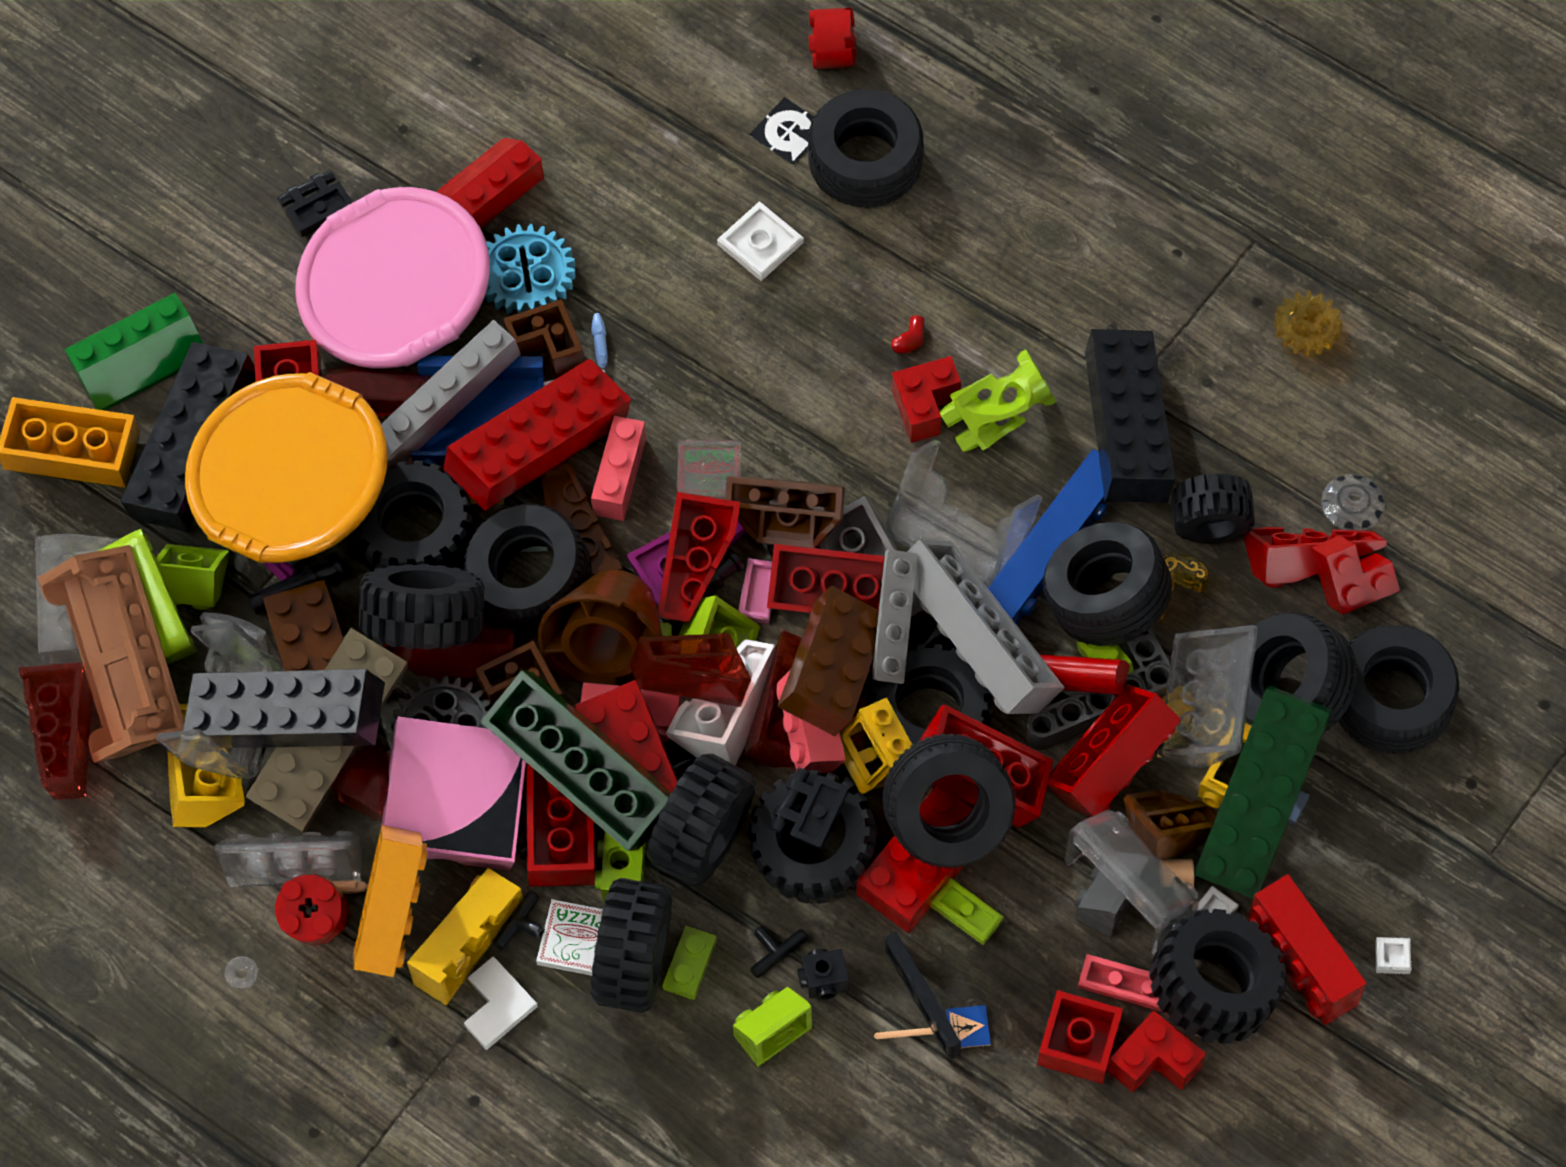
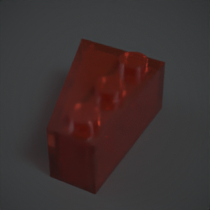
[629,633,751,707]

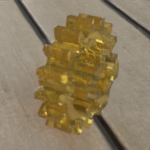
[1273,290,1343,356]

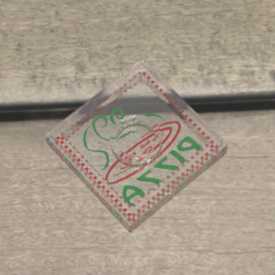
[677,440,741,499]

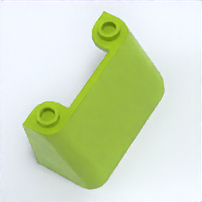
[98,529,198,665]

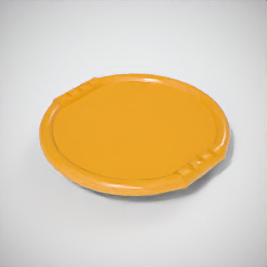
[185,372,388,564]

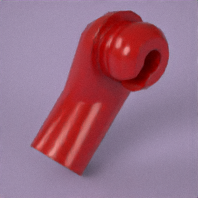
[891,315,925,354]

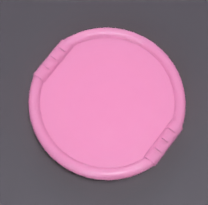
[295,187,490,369]

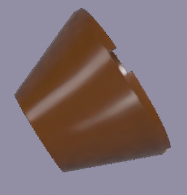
[538,570,666,688]

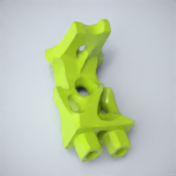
[940,349,1057,453]

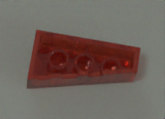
[18,662,92,800]

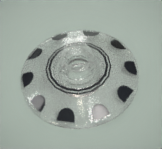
[1321,474,1385,531]

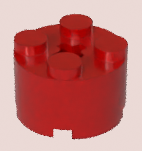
[809,7,857,70]
[275,875,349,945]

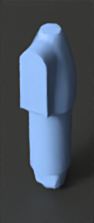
[591,313,608,368]

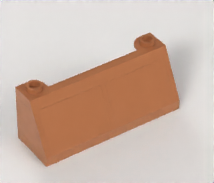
[37,545,184,763]

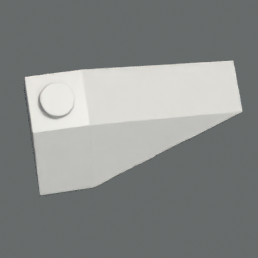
[666,639,776,765]

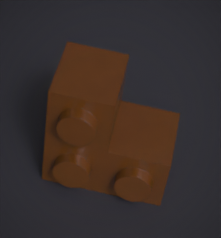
[503,299,584,377]
[475,641,563,707]

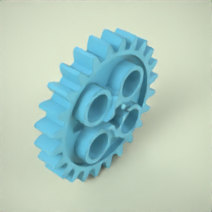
[485,224,576,315]

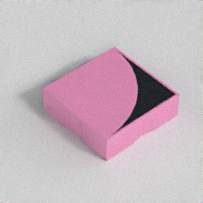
[382,717,526,871]

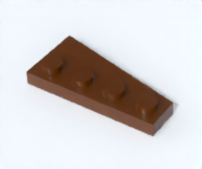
[540,463,623,577]

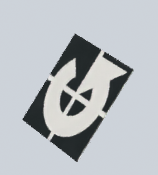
[749,97,814,165]

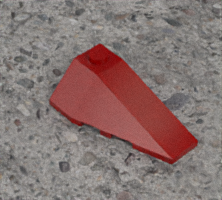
[658,492,740,623]
[1243,527,1387,588]

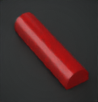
[1039,654,1130,695]

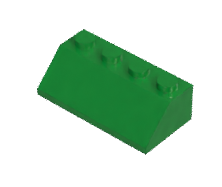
[64,293,204,411]

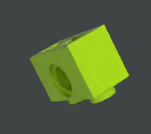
[595,831,646,901]

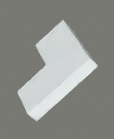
[464,956,538,1050]

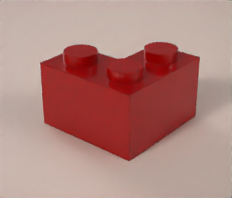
[891,356,961,443]
[1311,535,1400,615]
[1107,1010,1206,1093]

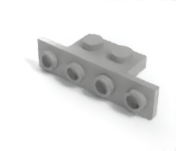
[872,550,917,684]

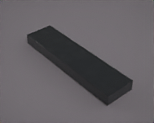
[885,931,961,1060]

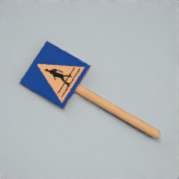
[874,1005,991,1048]

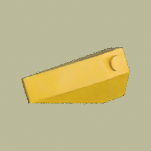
[167,704,245,827]

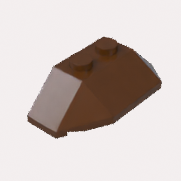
[725,476,845,548]
[1123,790,1217,861]

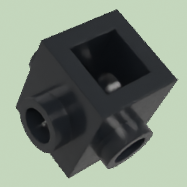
[797,949,849,1000]

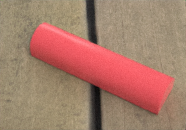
[1078,954,1168,1014]

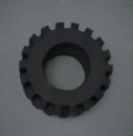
[1172,473,1255,544]

